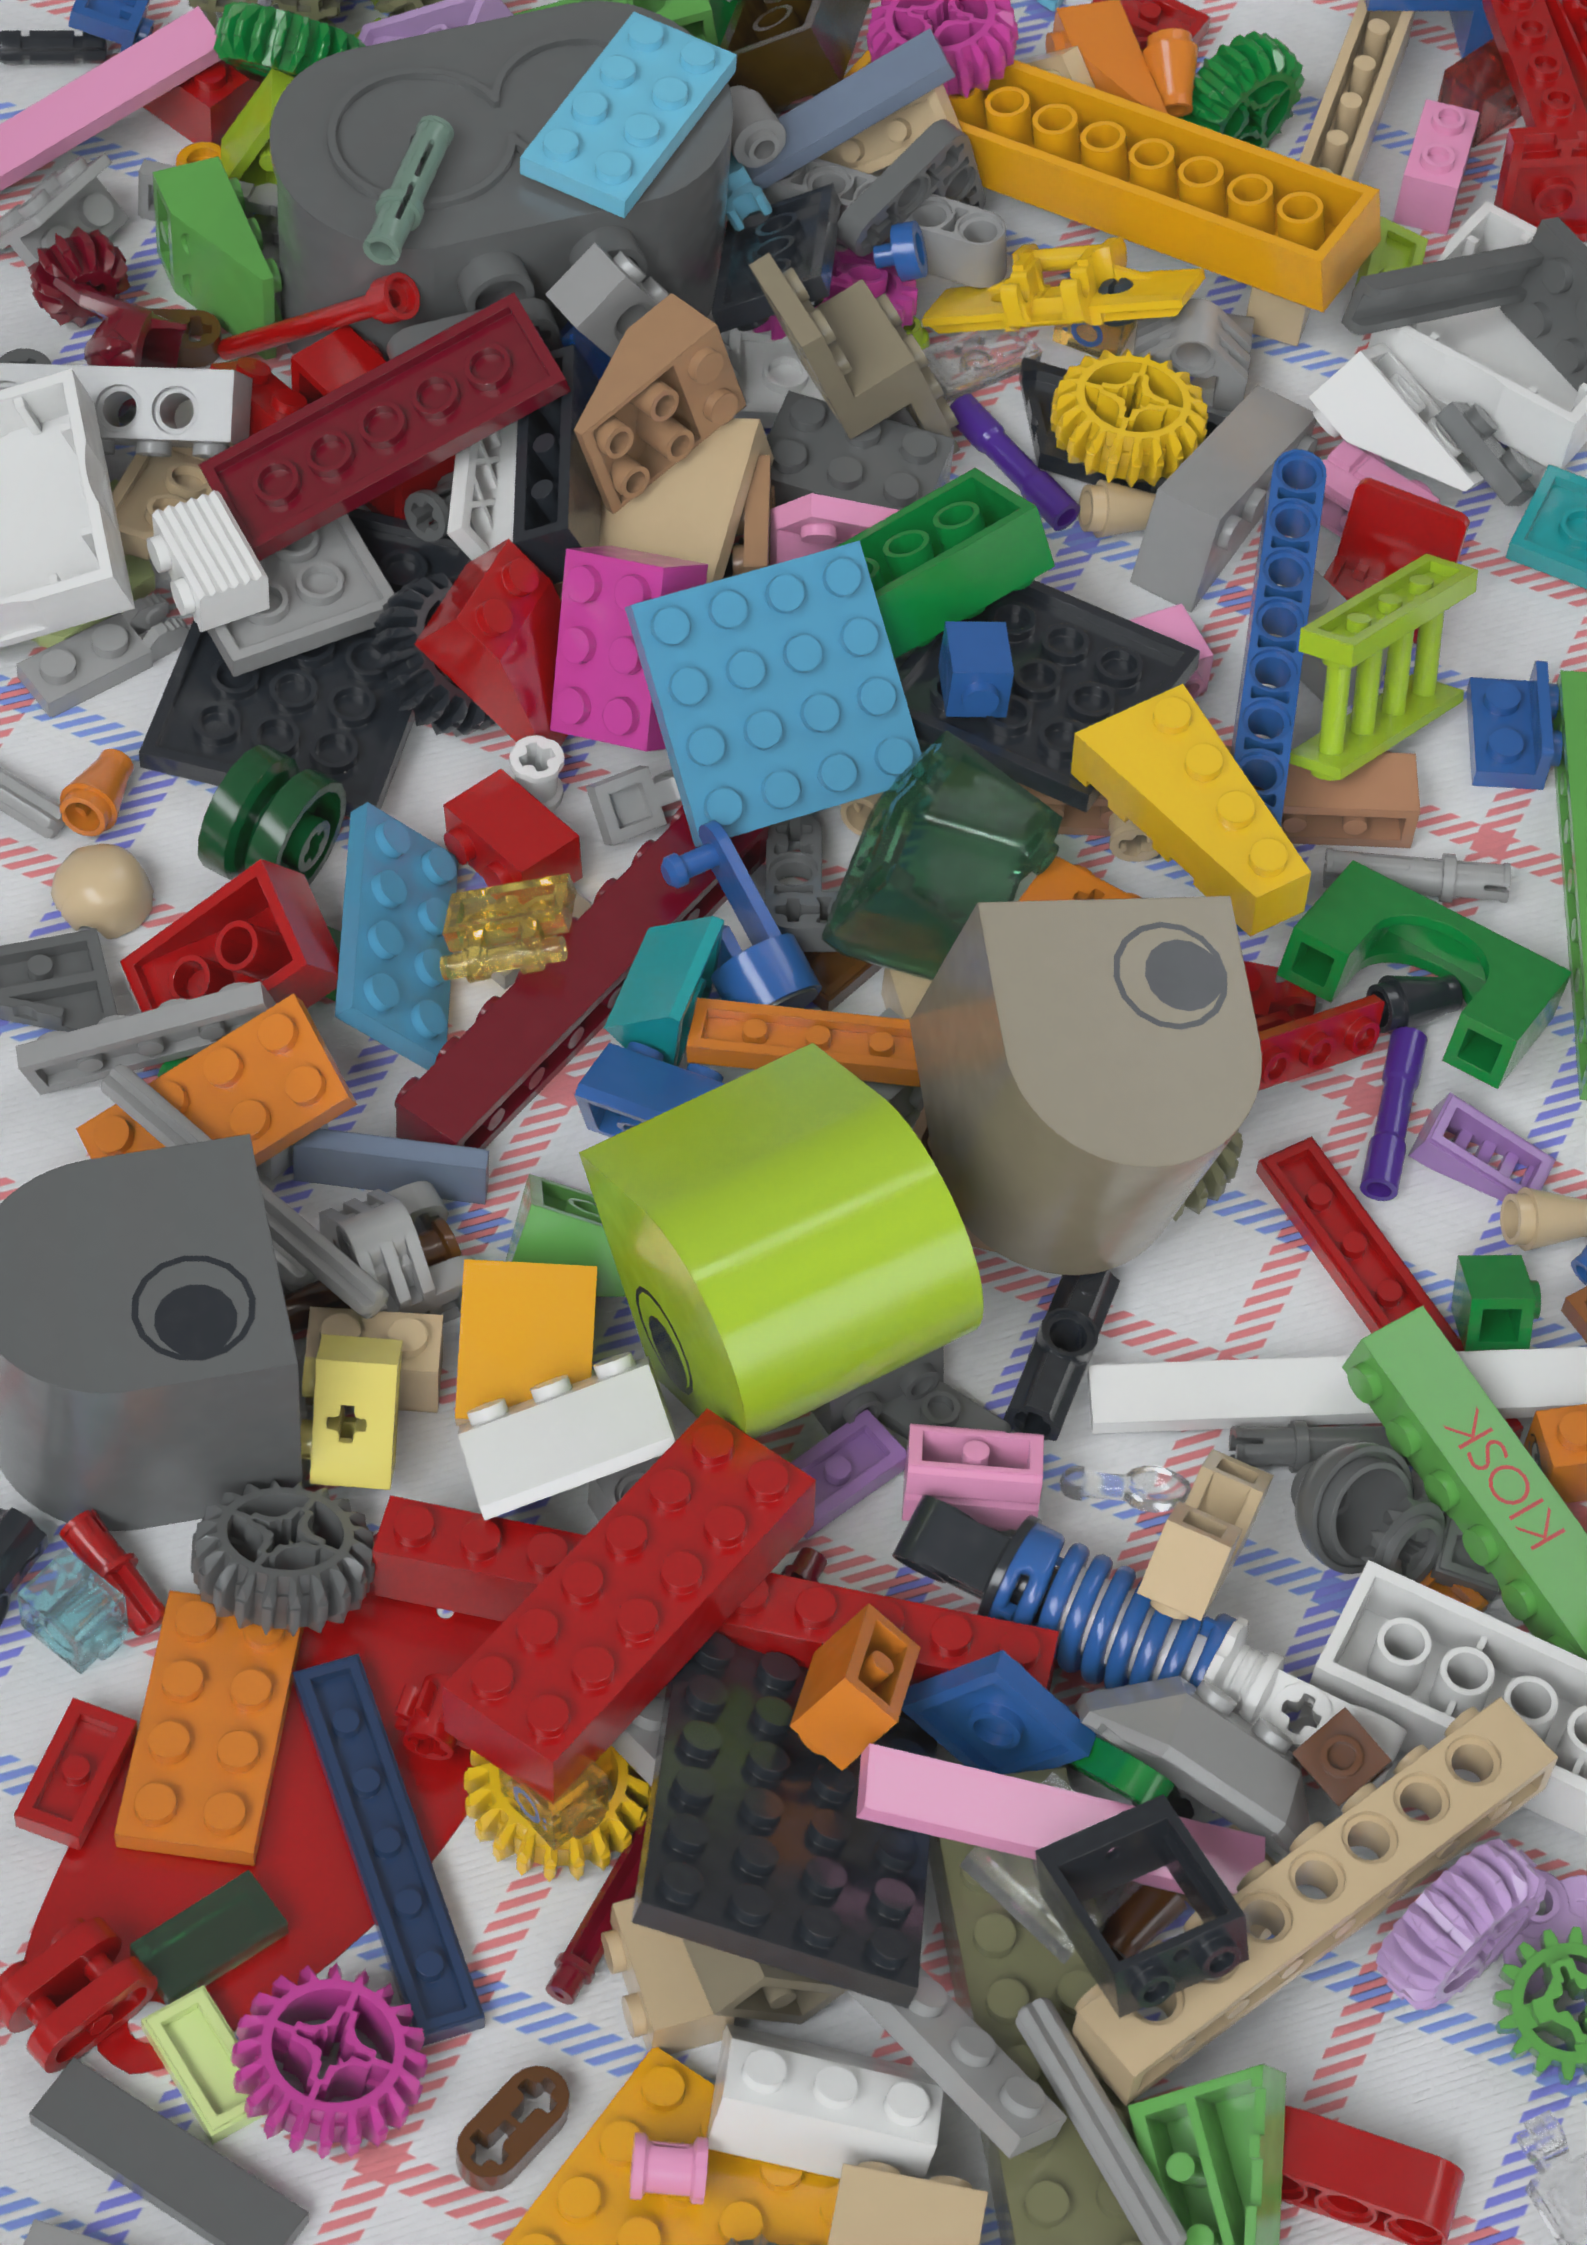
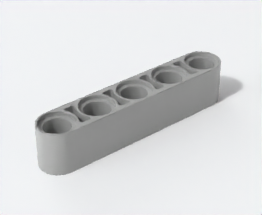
[762,158,1007,288]

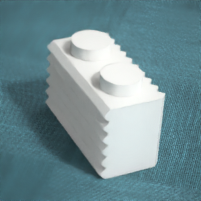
[147,490,270,632]

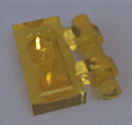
[440,873,577,983]

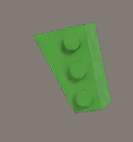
[1128,2064,1287,2245]

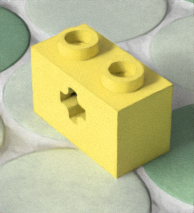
[300,1334,403,1490]

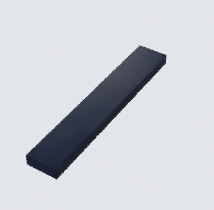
[293,1654,485,2046]

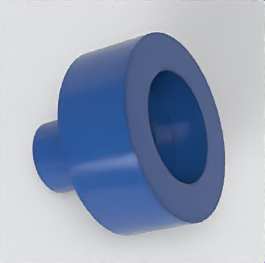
[873,220,928,282]

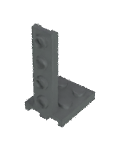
[1341,217,1587,392]

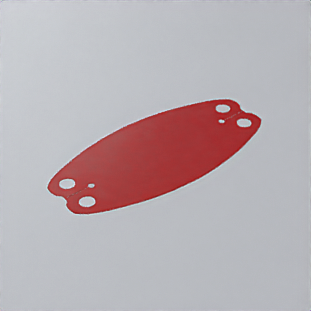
[24,1533,503,2074]

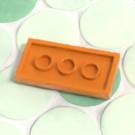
[76,993,358,1167]
[114,1590,304,1866]

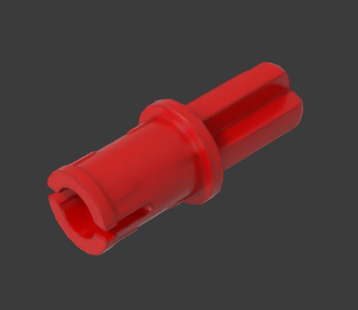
[59,1509,165,1636]

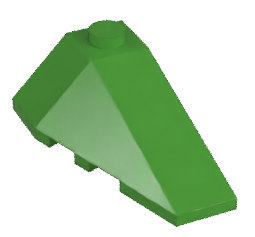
[506,1174,626,1297]

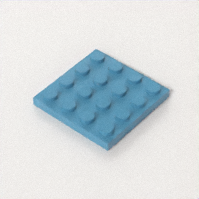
[625,540,928,847]

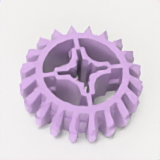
[1376,1839,1547,2010]

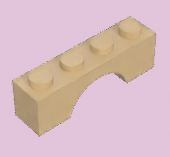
[1137,1449,1274,1621]

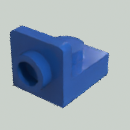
[68,0,155,52]

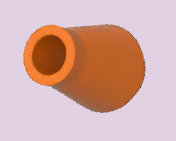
[1143,28,1198,117]
[59,749,134,836]

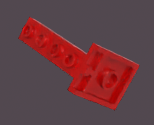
[1482,0,1587,242]

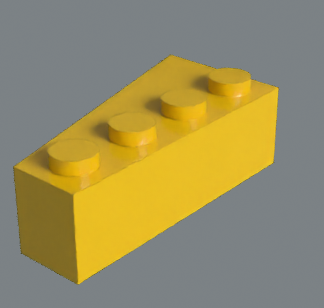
[1071,684,1311,937]

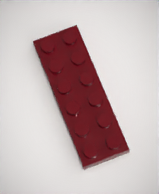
[198,292,571,561]

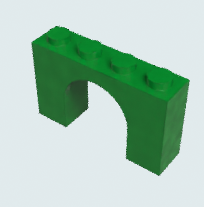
[1276,860,1572,1089]

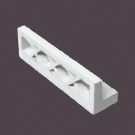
[447,421,517,560]

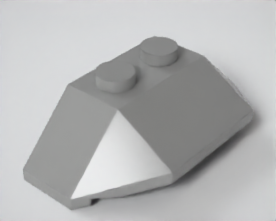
[1075,1676,1310,1858]

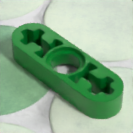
[1065,1737,1175,1805]

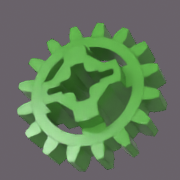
[1492,1926,1587,2085]

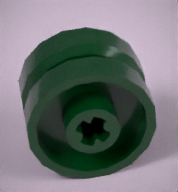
[198,745,347,885]

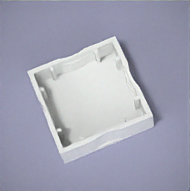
[1368,201,1587,469]
[0,369,135,648]

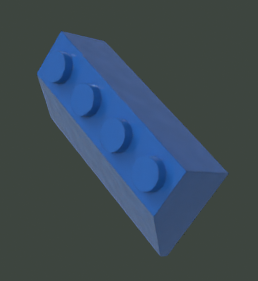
[574,1042,725,1137]

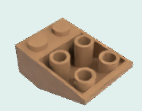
[574,293,747,514]

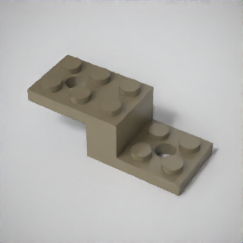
[749,253,960,454]

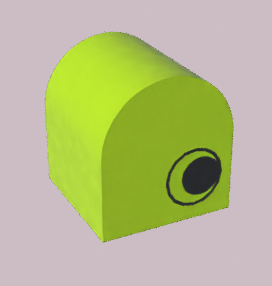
[579,1043,984,1439]

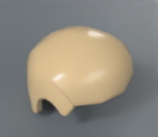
[51,844,154,939]

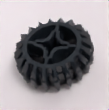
[370,572,496,737]

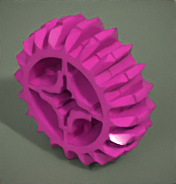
[867,0,1019,98]
[231,1963,428,2160]

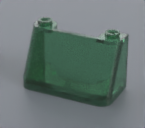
[821,730,1063,981]

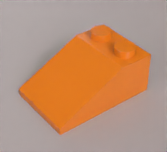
[1045,0,1168,114]

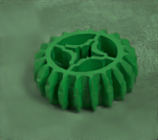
[213,1,365,78]
[1177,31,1305,148]

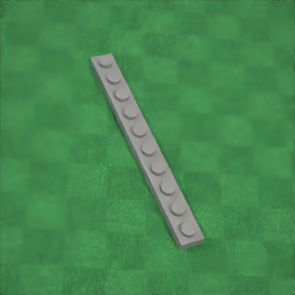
[611,1696,1067,2159]

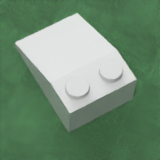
[1308,343,1486,492]

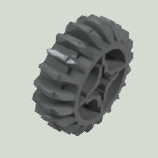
[191,1479,375,1637]

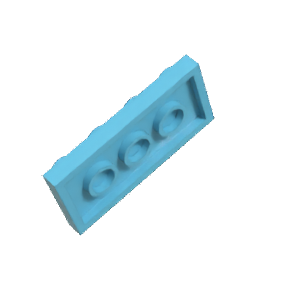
[520,12,737,218]

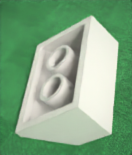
[458,1352,677,1521]
[707,2024,943,2179]

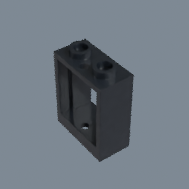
[1035,1794,1249,2018]

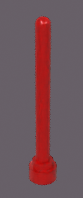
[217,272,420,361]

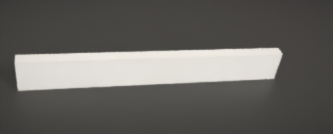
[1087,1347,1587,1434]

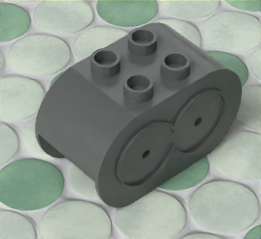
[270,1,733,380]

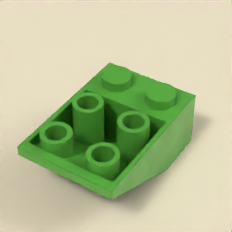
[152,156,282,360]

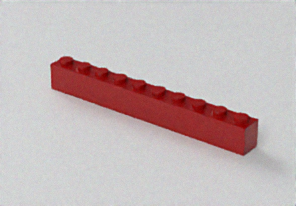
[372,1495,1059,1692]

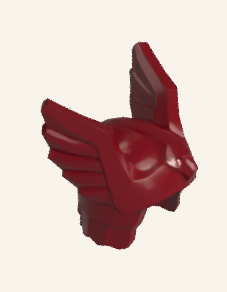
[53,276,187,417]

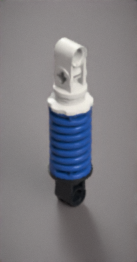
[892,1495,1407,1788]

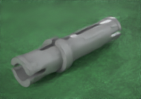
[1323,848,1511,903]

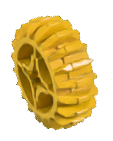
[1050,348,1208,488]
[464,1746,651,1882]

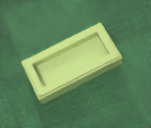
[141,1985,265,2145]

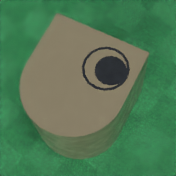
[909,896,1262,1275]

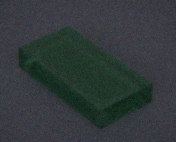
[129,1870,289,2005]

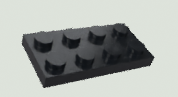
[711,183,841,334]

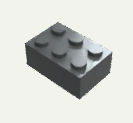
[767,391,955,510]

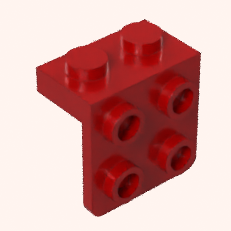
[1323,478,1470,644]

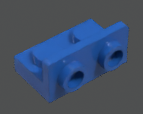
[1466,661,1563,790]

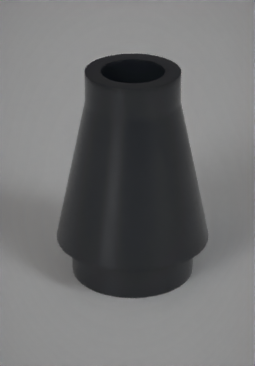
[1366,975,1463,1034]

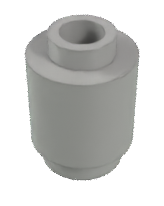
[730,86,786,168]

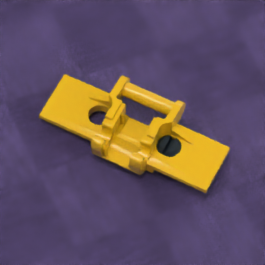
[921,237,1206,334]

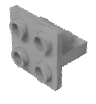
[0,153,130,267]

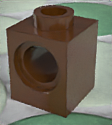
[1292,1707,1393,1811]

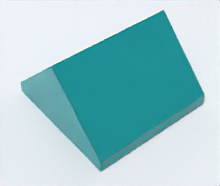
[604,916,725,1067]

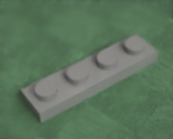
[16,981,276,1095]

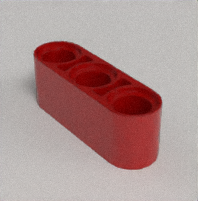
[1281,2106,1465,2245]

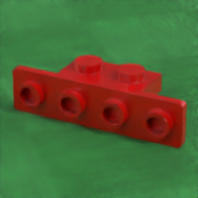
[1256,995,1385,1091]

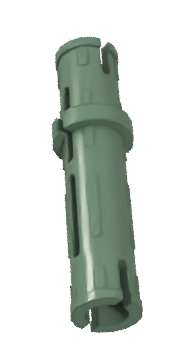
[363,115,454,266]

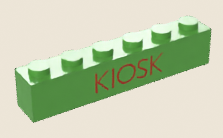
[1342,1305,1587,1660]

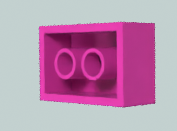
[550,545,708,752]

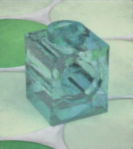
[17,1548,129,1674]

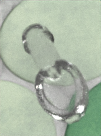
[1059,1465,1191,1513]

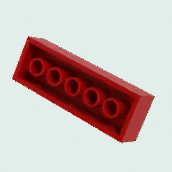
[442,1408,816,1807]

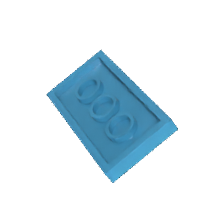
[335,802,458,1070]

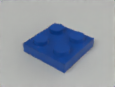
[902,1650,1097,1774]

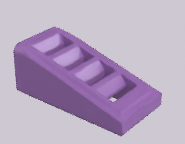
[1408,1092,1556,1201]

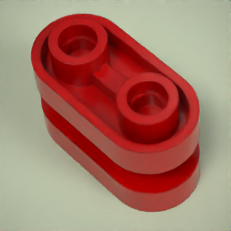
[0,1917,158,2073]

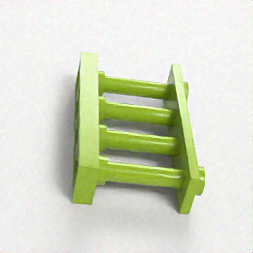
[1289,554,1478,781]

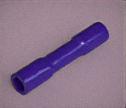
[950,394,1080,531]
[1360,1027,1428,1201]

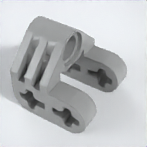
[1133,298,1254,411]
[319,1181,476,1323]

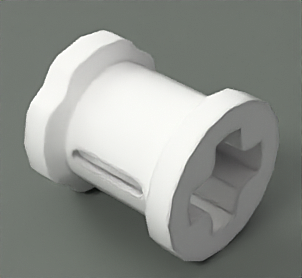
[509,735,565,812]

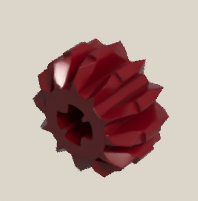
[28,226,130,328]

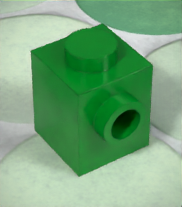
[1451,1255,1541,1351]

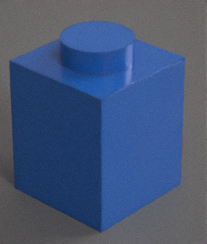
[938,621,1014,717]

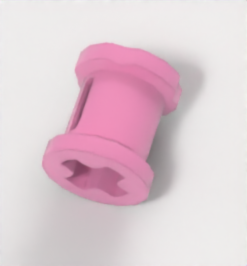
[629,2132,708,2205]

